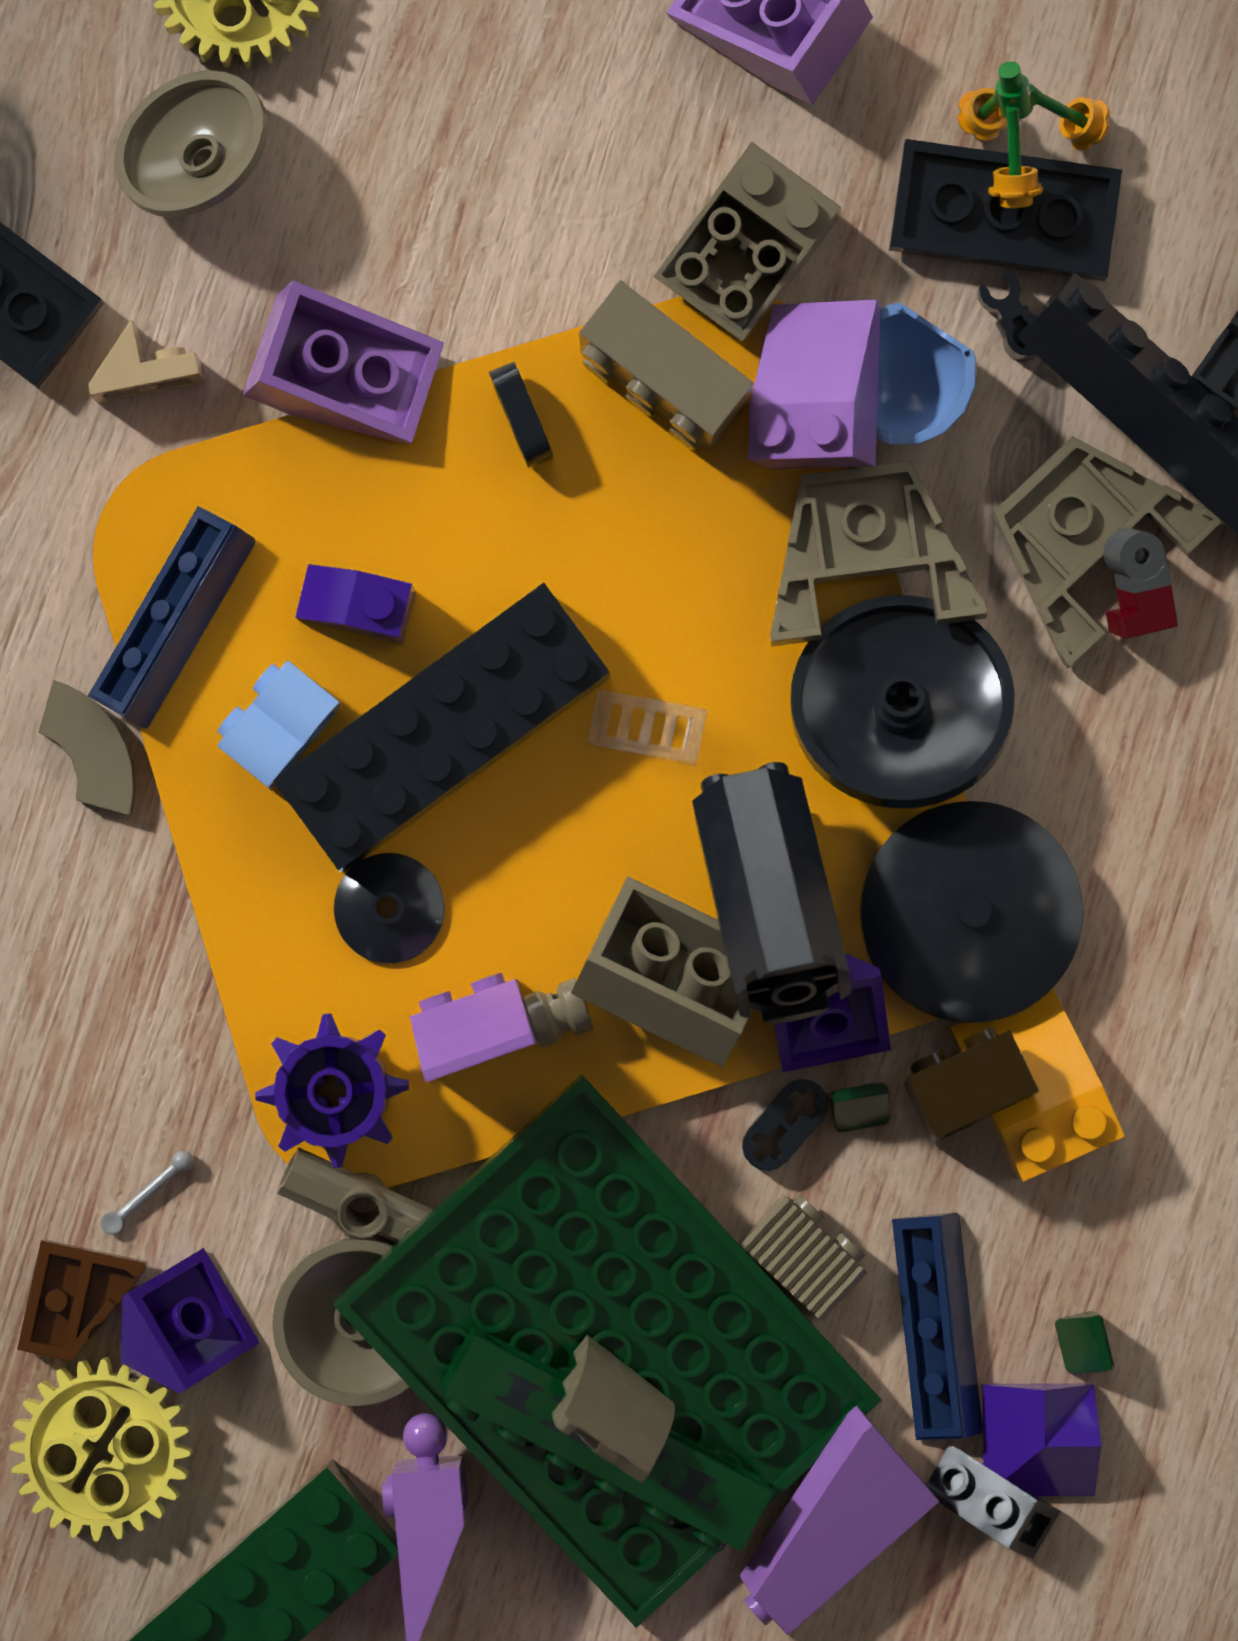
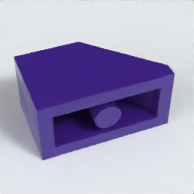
[295,564,416,644]

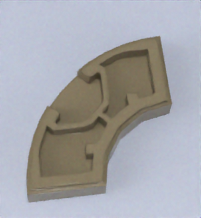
[38,680,136,816]

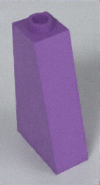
[740,1406,940,1635]

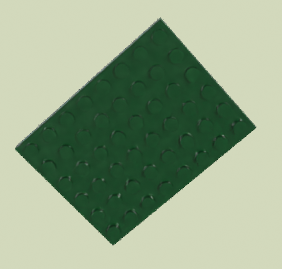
[333,1073,882,1628]

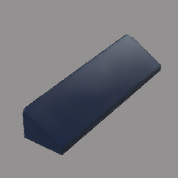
[88,506,255,728]
[892,1212,982,1440]

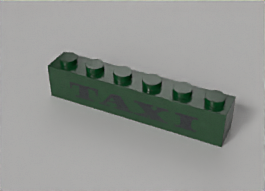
[441,1325,774,1552]

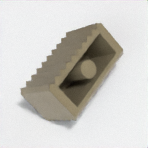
[739,1194,867,1322]

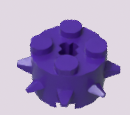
[255,1014,409,1168]

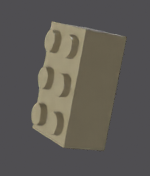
[579,280,754,452]
[571,876,751,1067]

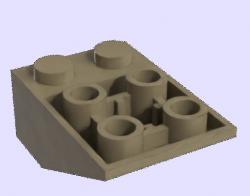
[654,142,841,342]

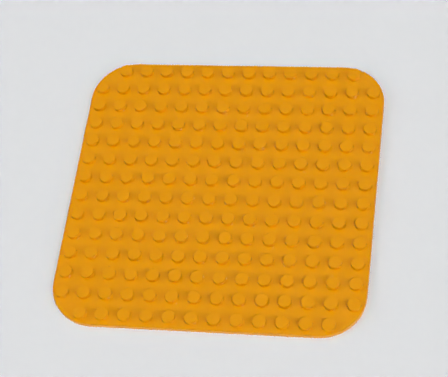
[93,296,967,1188]

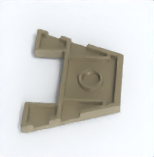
[991,436,1222,669]
[770,461,987,647]

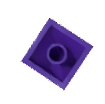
[774,953,891,1072]
[121,1248,260,1393]
[982,1383,1101,1496]

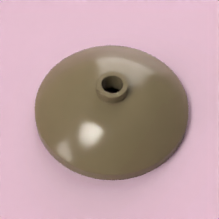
[114,70,268,217]
[273,1238,409,1406]

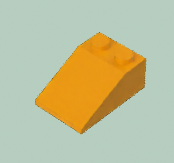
[949,989,1125,1182]

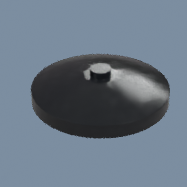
[791,595,1015,809]
[860,801,1083,1023]

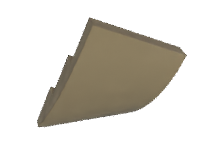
[552,1335,675,1483]

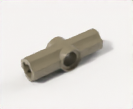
[277,1147,434,1246]

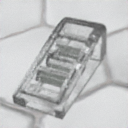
[588,690,707,766]

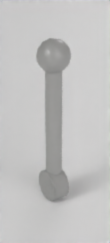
[101,1150,194,1234]

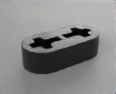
[489,362,554,468]
[742,1079,828,1171]

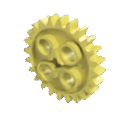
[153,0,321,69]
[9,1357,193,1542]

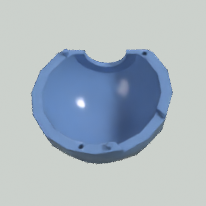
[877,303,976,444]

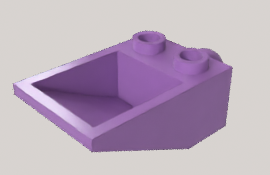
[382,1413,469,1641]

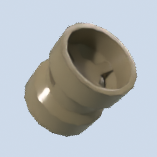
[523,978,594,1048]

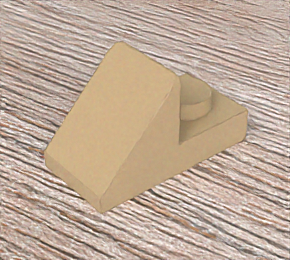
[88,321,205,404]

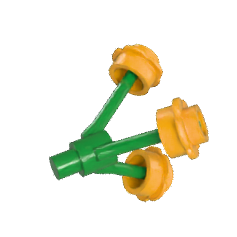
[957,61,1110,208]

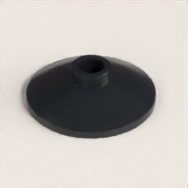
[334,853,445,963]

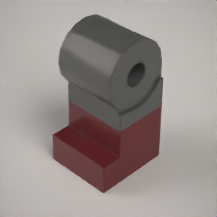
[1104,528,1178,639]

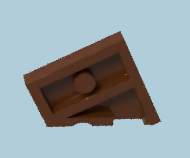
[17,1239,148,1361]

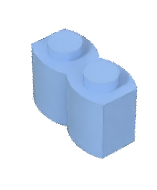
[217,660,341,791]

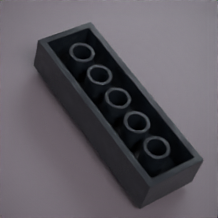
[273,583,610,873]

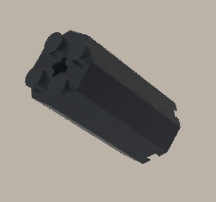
[692,762,852,1025]

